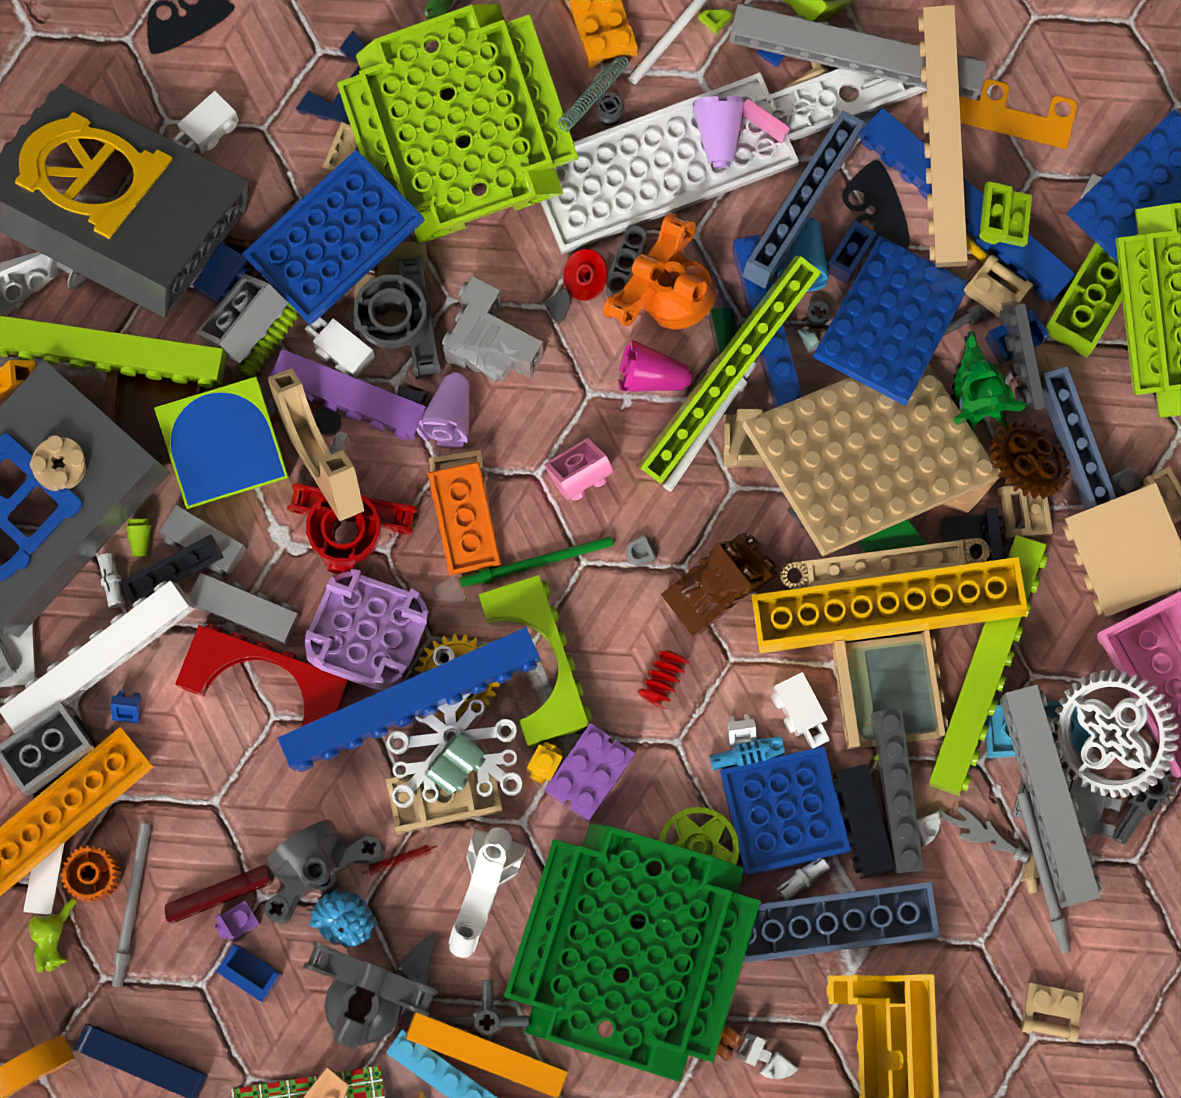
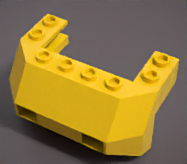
[827,974,939,1098]

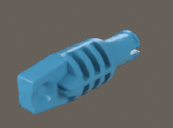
[709,737,785,771]

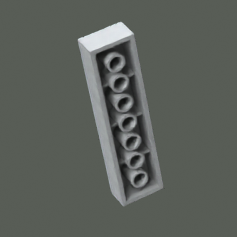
[999,685,1103,908]

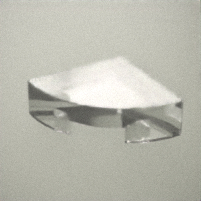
[431,576,467,604]

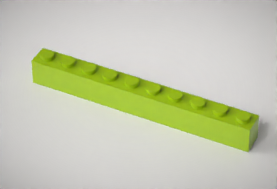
[637,255,821,484]
[0,316,227,388]
[929,535,1049,797]

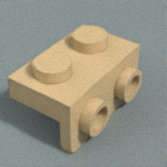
[1140,467,1181,524]

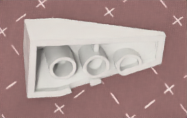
[0,252,53,316]

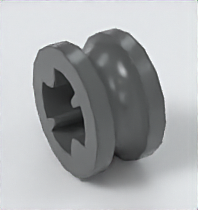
[807,301,830,327]

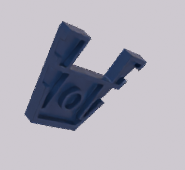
[296,31,366,125]

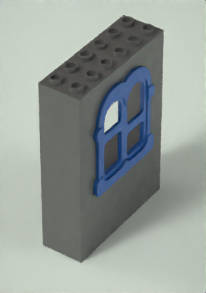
[0,360,170,638]

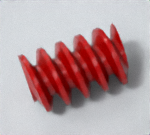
[637,650,690,709]

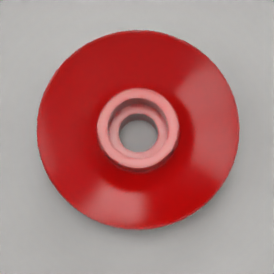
[563,249,608,301]

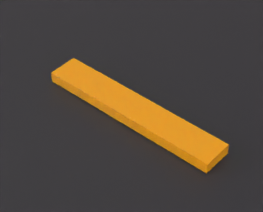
[405,1012,568,1098]

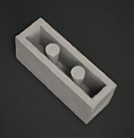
[159,505,246,576]

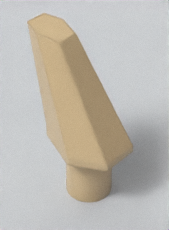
[1020,852,1040,894]

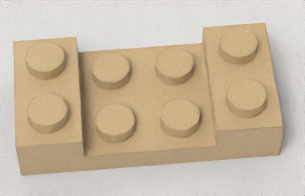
[385,770,503,834]

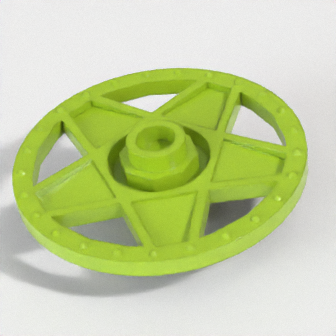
[659,807,739,865]

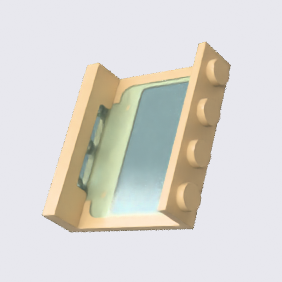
[831,630,948,750]

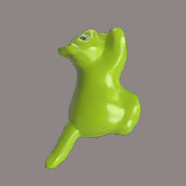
[28,898,77,973]

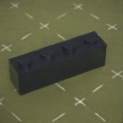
[832,763,895,878]

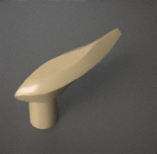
[784,61,829,89]

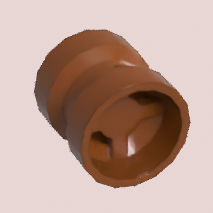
[717,1024,744,1062]

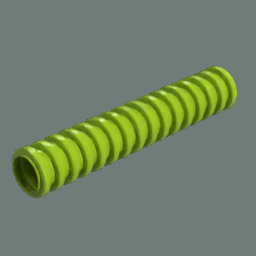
[236,303,298,379]

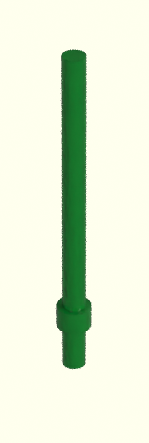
[459,536,614,588]

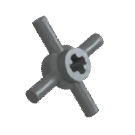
[446,980,529,1042]

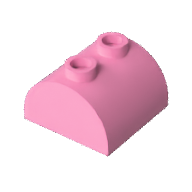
[544,438,613,500]

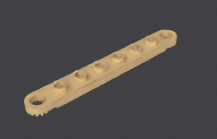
[780,538,990,589]

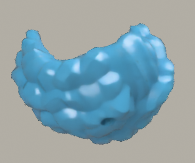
[310,890,377,948]

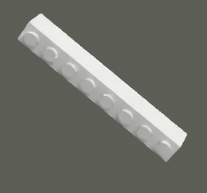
[0,581,195,733]

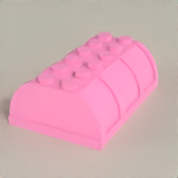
[1097,591,1181,778]

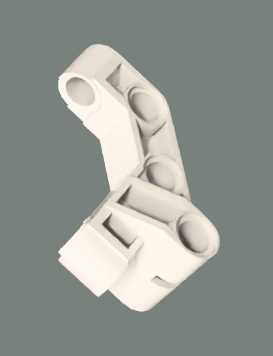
[449,827,527,958]

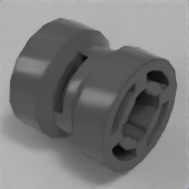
[597,92,622,126]

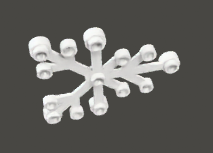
[387,646,522,808]

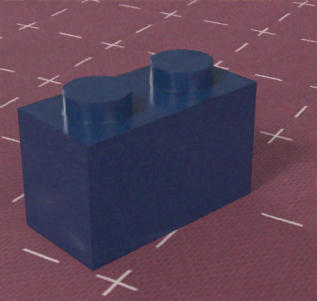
[827,220,877,284]
[193,243,251,305]

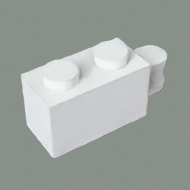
[172,91,239,154]
[305,317,375,378]
[771,672,829,749]

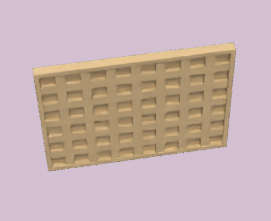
[742,363,1000,556]

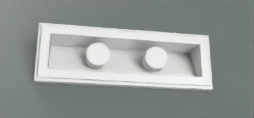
[23,842,65,915]

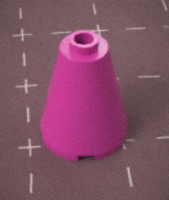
[618,340,692,392]

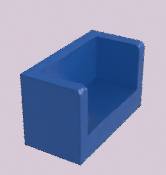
[985,309,1049,365]
[216,944,283,1002]

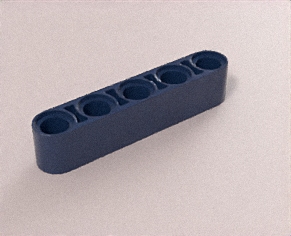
[74,1023,208,1098]

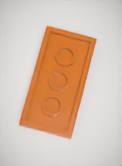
[427,461,501,576]

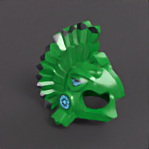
[951,330,1026,431]

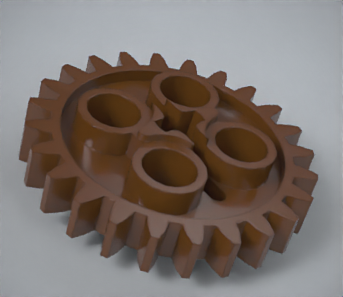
[989,421,1071,499]

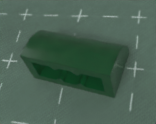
[709,308,738,358]

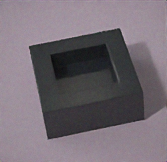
[396,383,429,404]

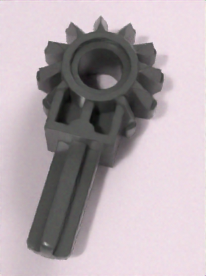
[1112,768,1177,845]

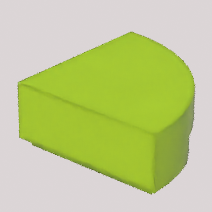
[698,9,733,35]

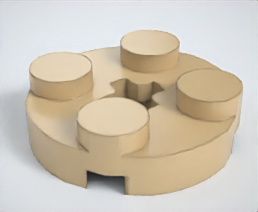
[30,436,87,491]

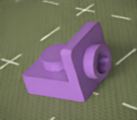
[215,900,260,942]

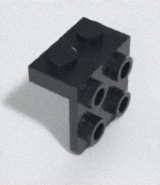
[941,508,1007,562]

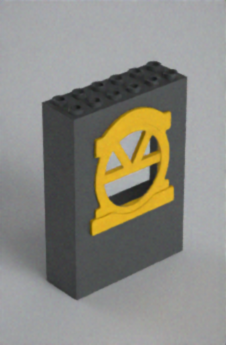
[0,83,248,318]

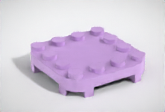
[305,569,428,690]

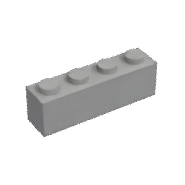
[188,572,300,646]

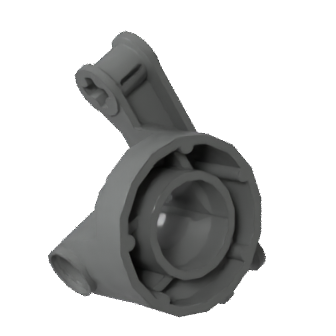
[353,254,441,379]
[264,820,384,924]
[303,941,439,1049]

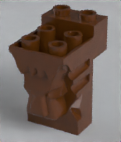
[661,533,778,636]

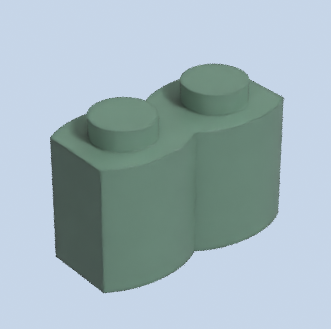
[425,730,485,795]

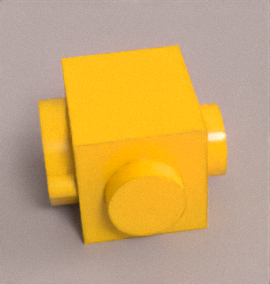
[527,741,564,784]

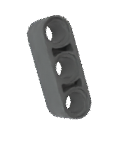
[606,225,647,298]

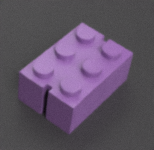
[544,723,635,823]

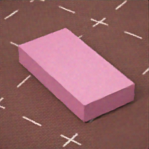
[742,99,789,143]

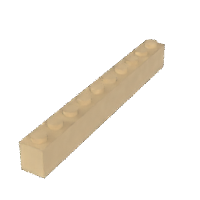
[918,5,967,267]

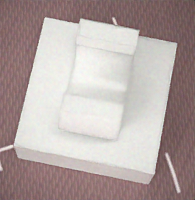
[727,714,756,747]
[735,1033,772,1066]

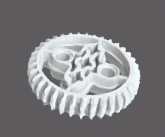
[1052,669,1180,797]

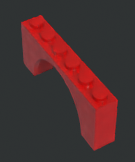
[175,623,351,727]

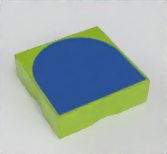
[154,377,289,509]

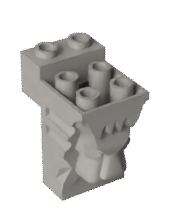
[442,276,543,383]

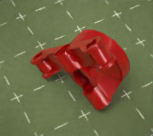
[287,483,418,575]

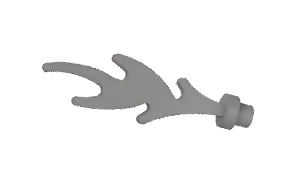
[938,807,1030,863]

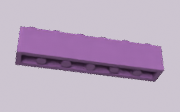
[270,349,426,441]

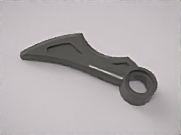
[396,933,438,1025]

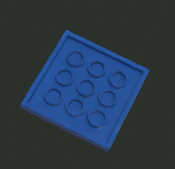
[719,746,851,876]

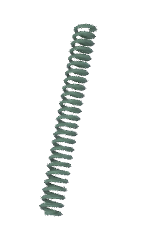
[558,56,629,132]

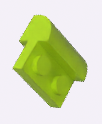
[979,181,1032,247]

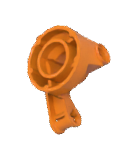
[603,213,716,330]

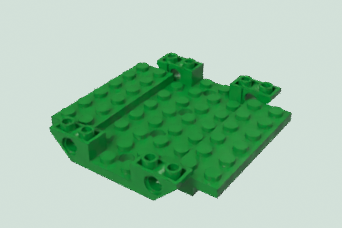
[504,823,761,1083]

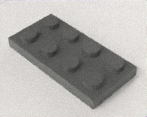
[1000,301,1045,410]

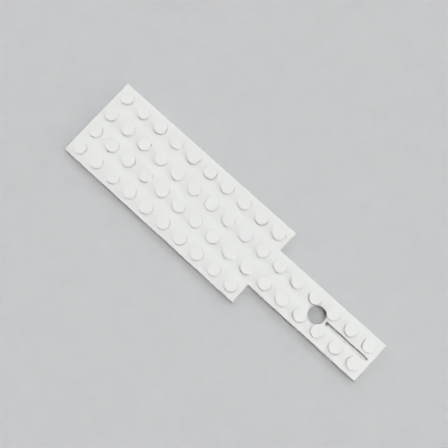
[540,42,927,254]

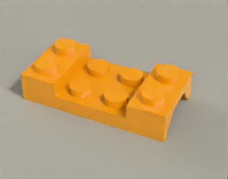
[568,0,638,69]

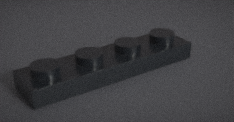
[121,534,224,604]

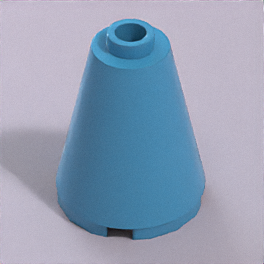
[777,217,829,292]

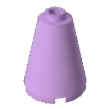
[693,96,744,168]
[416,373,470,448]

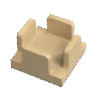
[722,409,767,468]

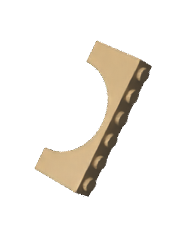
[268,368,364,521]

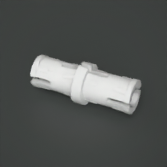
[97,553,125,608]
[777,858,830,901]

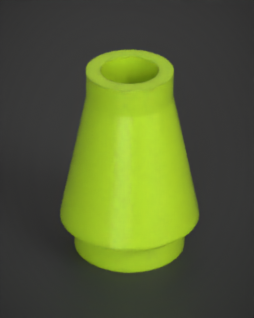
[125,519,152,557]

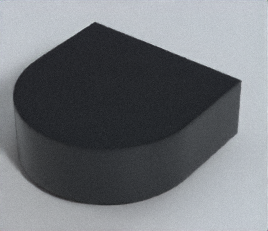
[315,406,342,437]

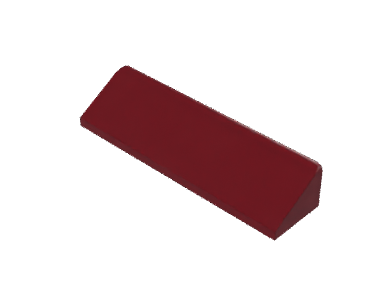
[165,865,273,924]

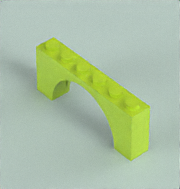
[478,575,592,749]

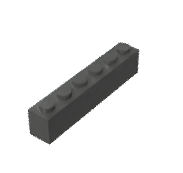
[871,708,924,874]

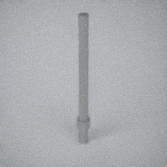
[1017,792,1071,953]
[112,823,151,987]

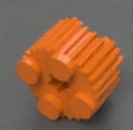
[60,845,121,902]

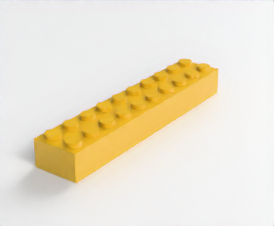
[751,557,1027,653]

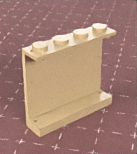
[1062,483,1181,619]

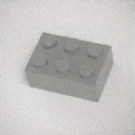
[196,274,288,363]
[0,702,95,797]

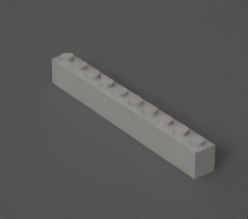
[729,4,987,100]

